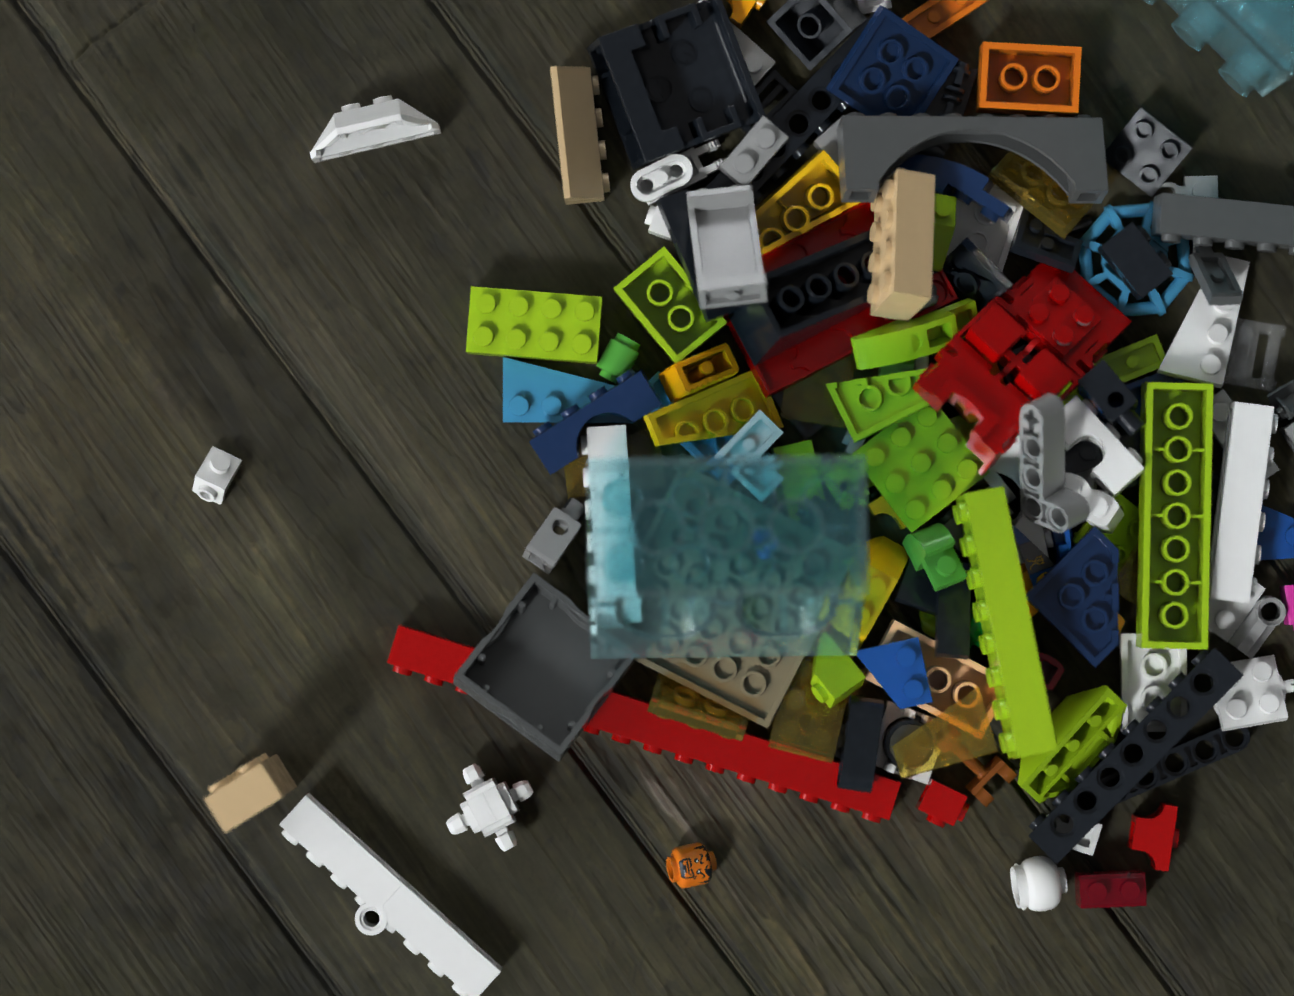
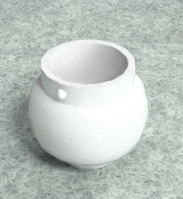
[1010,856,1068,912]

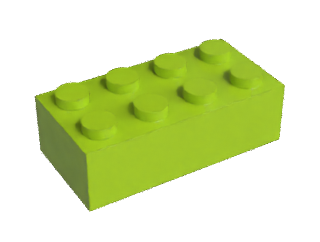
[466,286,603,364]

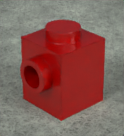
[915,778,970,828]

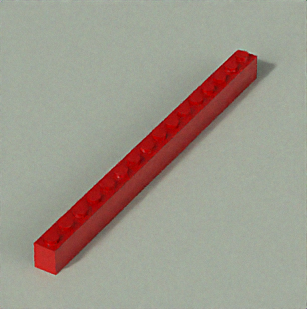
[387,624,901,823]

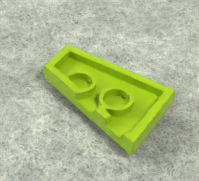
[825,368,930,443]

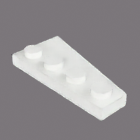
[1157,256,1250,388]

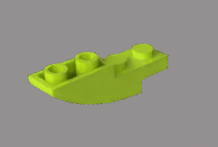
[851,298,978,370]

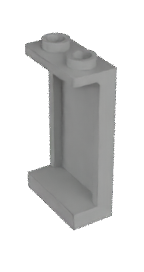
[686,185,767,309]

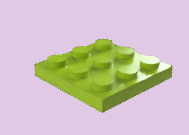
[851,405,990,533]

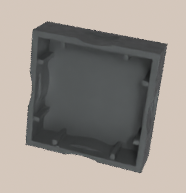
[453,573,640,762]

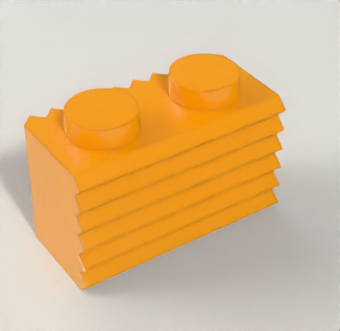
[659,343,739,403]

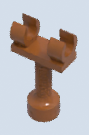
[934,724,1017,807]

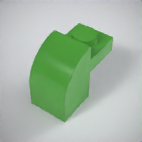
[902,523,967,592]

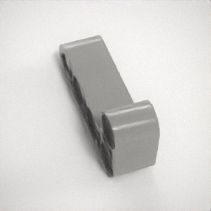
[1020,393,1090,533]

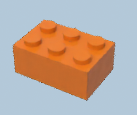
[976,42,1082,117]

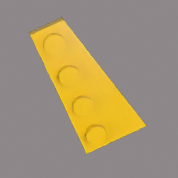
[643,370,784,447]

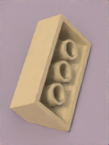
[550,66,610,205]

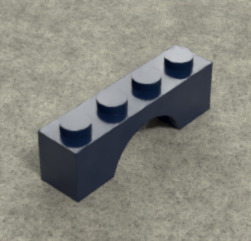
[529,368,663,475]

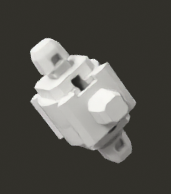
[446,763,534,851]

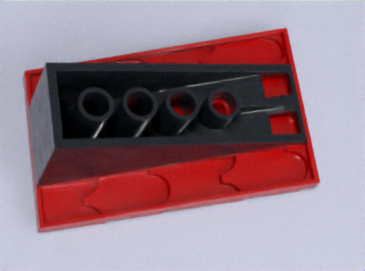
[723,202,958,398]

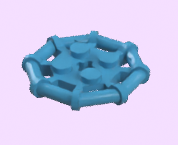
[1077,200,1195,317]

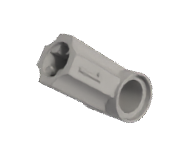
[1228,595,1286,659]

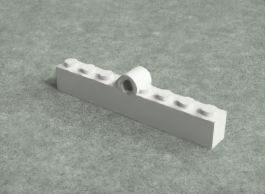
[279,793,502,996]

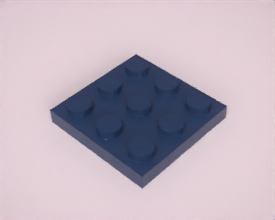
[826,5,959,116]

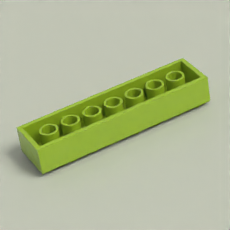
[1136,382,1214,649]
[952,486,1058,759]

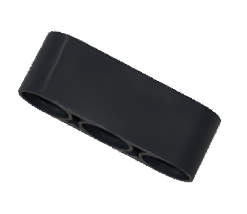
[837,695,884,793]

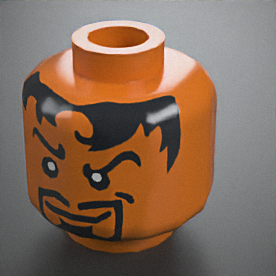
[666,842,717,889]

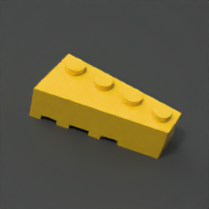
[755,150,861,255]

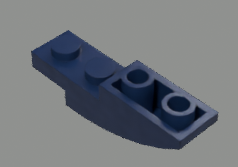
[892,154,1015,223]

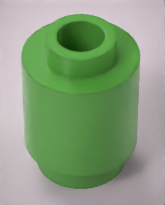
[596,333,640,384]

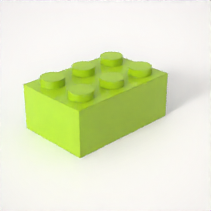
[613,246,727,363]

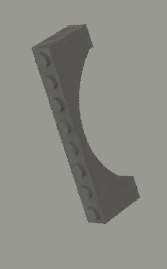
[837,112,1109,204]

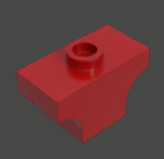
[1127,802,1179,872]

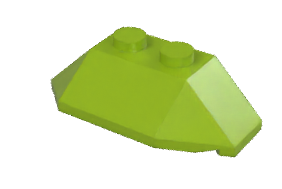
[1017,685,1127,803]

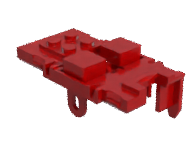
[912,263,1132,476]

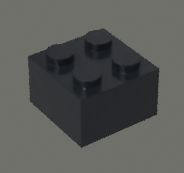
[766,0,867,71]

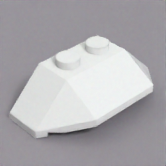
[310,95,441,163]

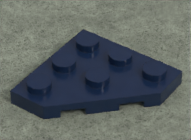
[1026,526,1119,667]

